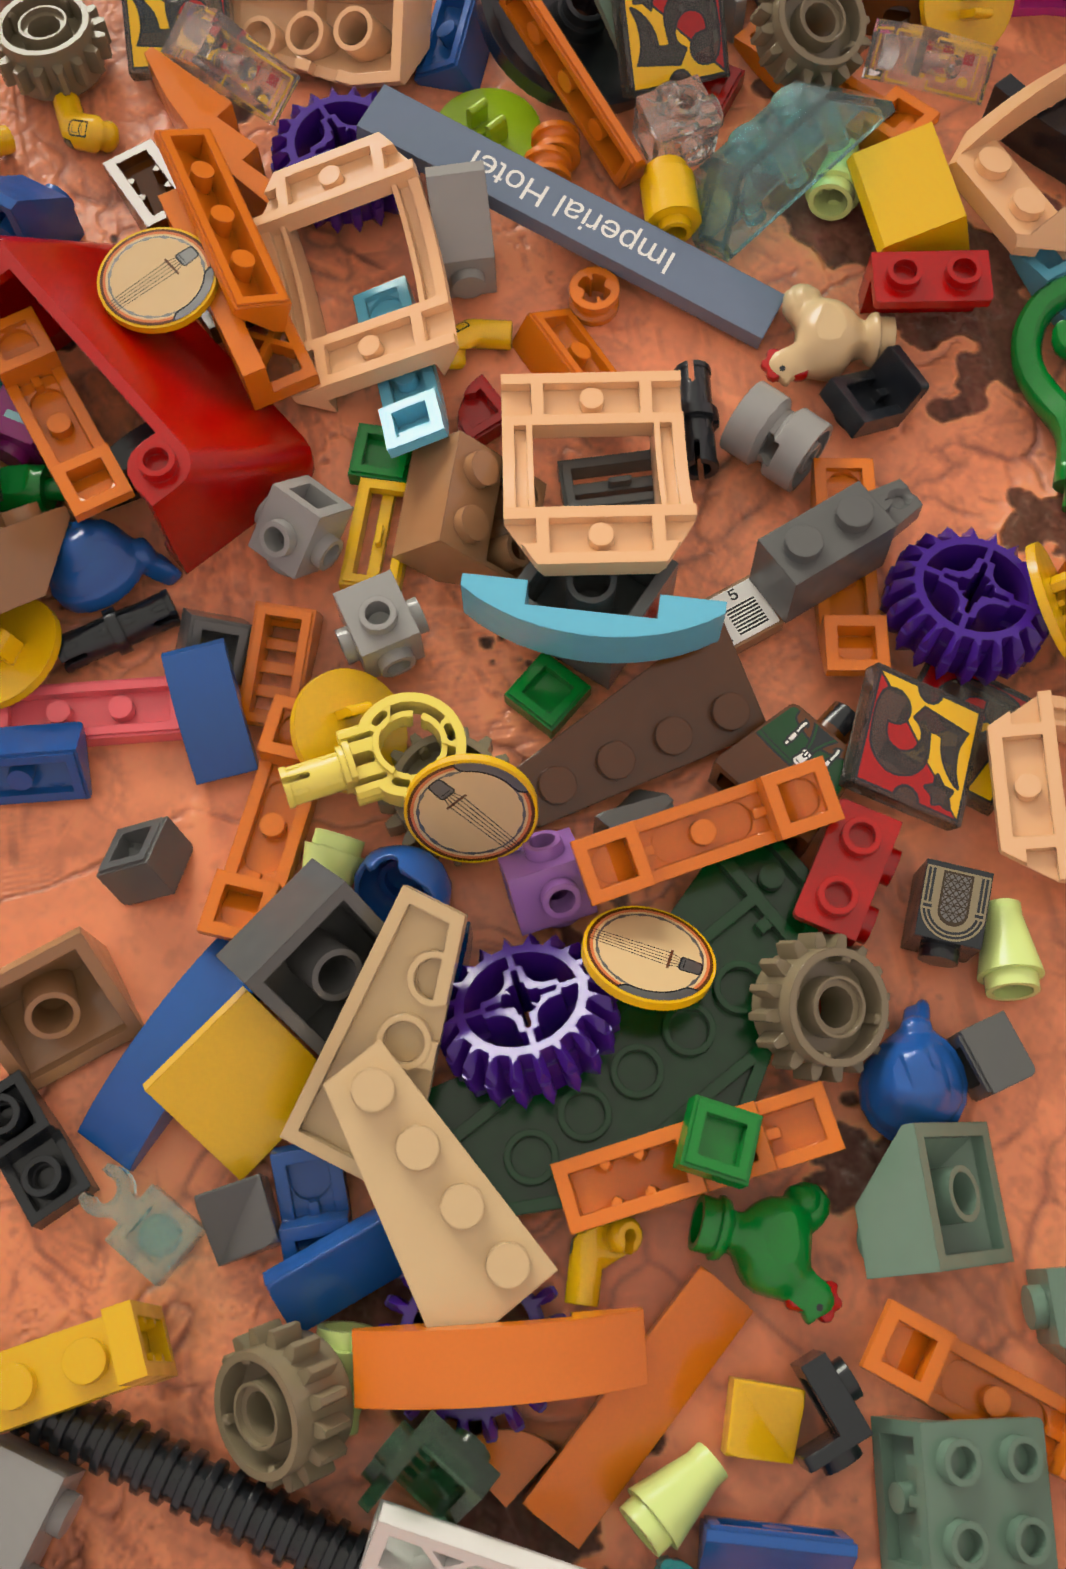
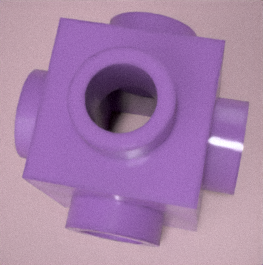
[497,827,598,936]

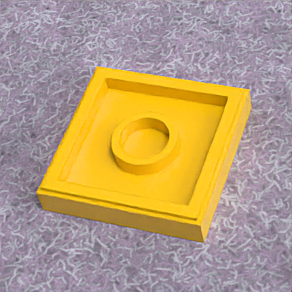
[142,986,317,1180]

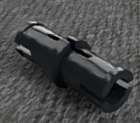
[674,360,719,480]
[58,589,181,673]

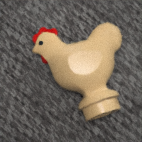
[760,284,897,387]

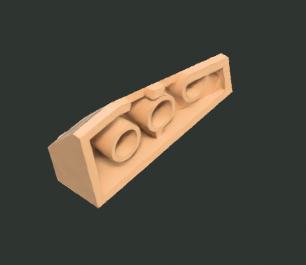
[211,0,432,89]

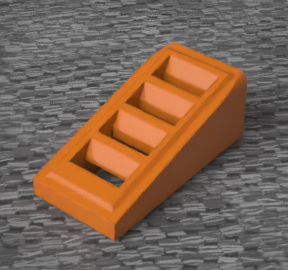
[241,601,323,727]

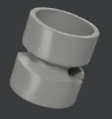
[719,381,833,492]

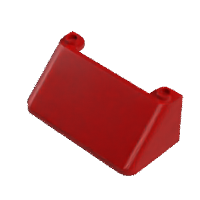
[0,235,315,574]

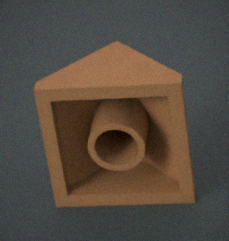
[0,926,144,1091]

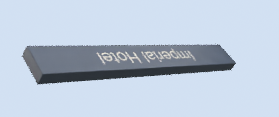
[357,84,784,349]

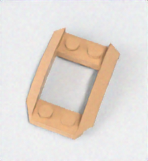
[948,64,1066,260]
[252,132,459,412]
[501,370,697,576]
[987,690,1066,883]

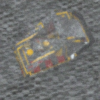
[160,1,301,126]
[861,18,998,106]

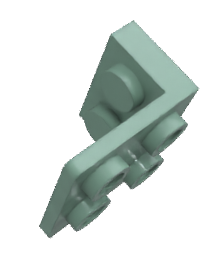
[871,1415,1058,1569]

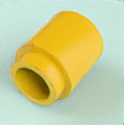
[639,154,702,242]

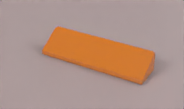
[498,0,647,189]
[154,128,292,333]
[522,1265,754,1549]

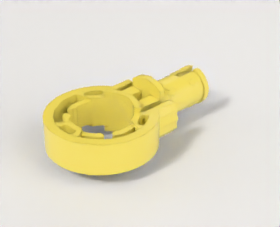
[278,692,466,809]

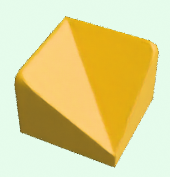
[720,1376,806,1464]

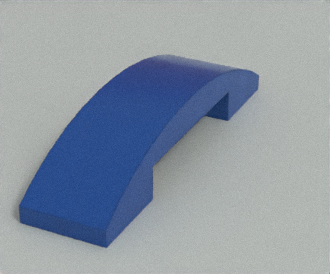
[78,938,261,1172]

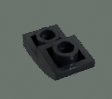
[0,1070,100,1230]

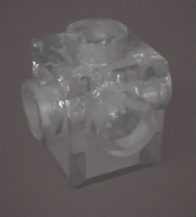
[632,74,724,167]

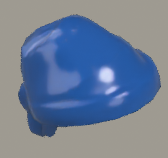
[49,519,182,613]
[858,999,968,1141]

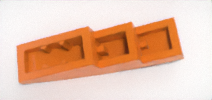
[144,46,270,218]
[550,1081,846,1235]

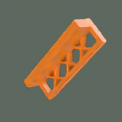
[158,188,321,411]

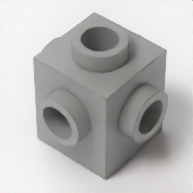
[248,475,354,579]
[333,569,429,677]

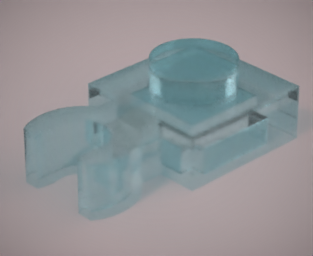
[78,1163,206,1286]

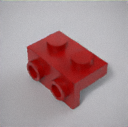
[858,250,994,314]
[792,799,903,946]

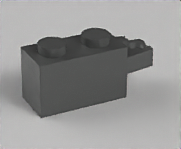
[749,479,923,624]

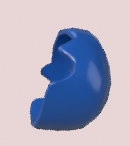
[354,845,452,923]

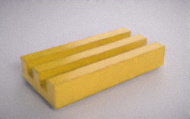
[338,477,407,593]

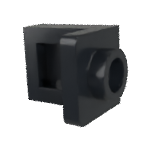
[819,345,929,439]
[790,1349,873,1476]

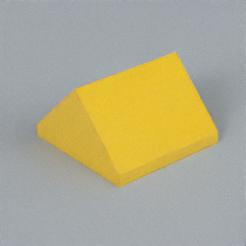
[846,122,970,252]

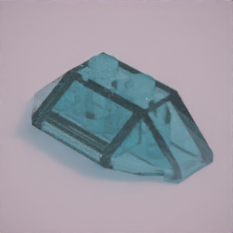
[692,80,895,262]

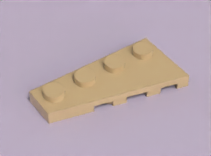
[280,885,468,1180]
[322,1039,558,1327]

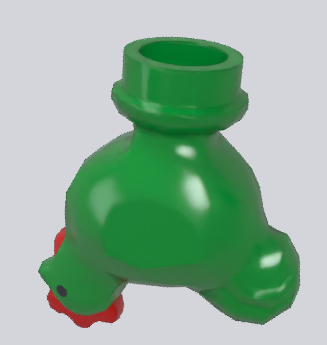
[688,1182,842,1325]

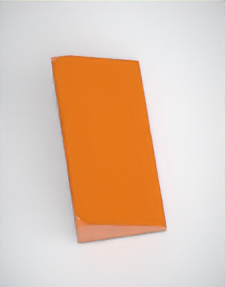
[512,308,617,373]

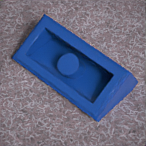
[414,0,490,93]
[0,722,92,805]
[263,1208,403,1331]
[697,1515,858,1569]

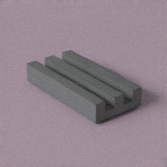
[557,450,655,506]

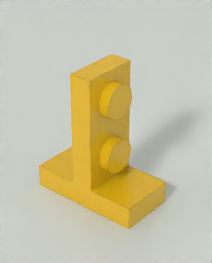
[0,1300,178,1434]

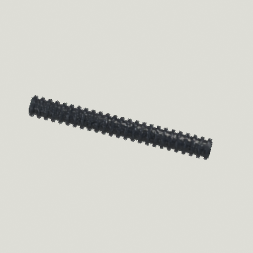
[10,1399,369,1569]

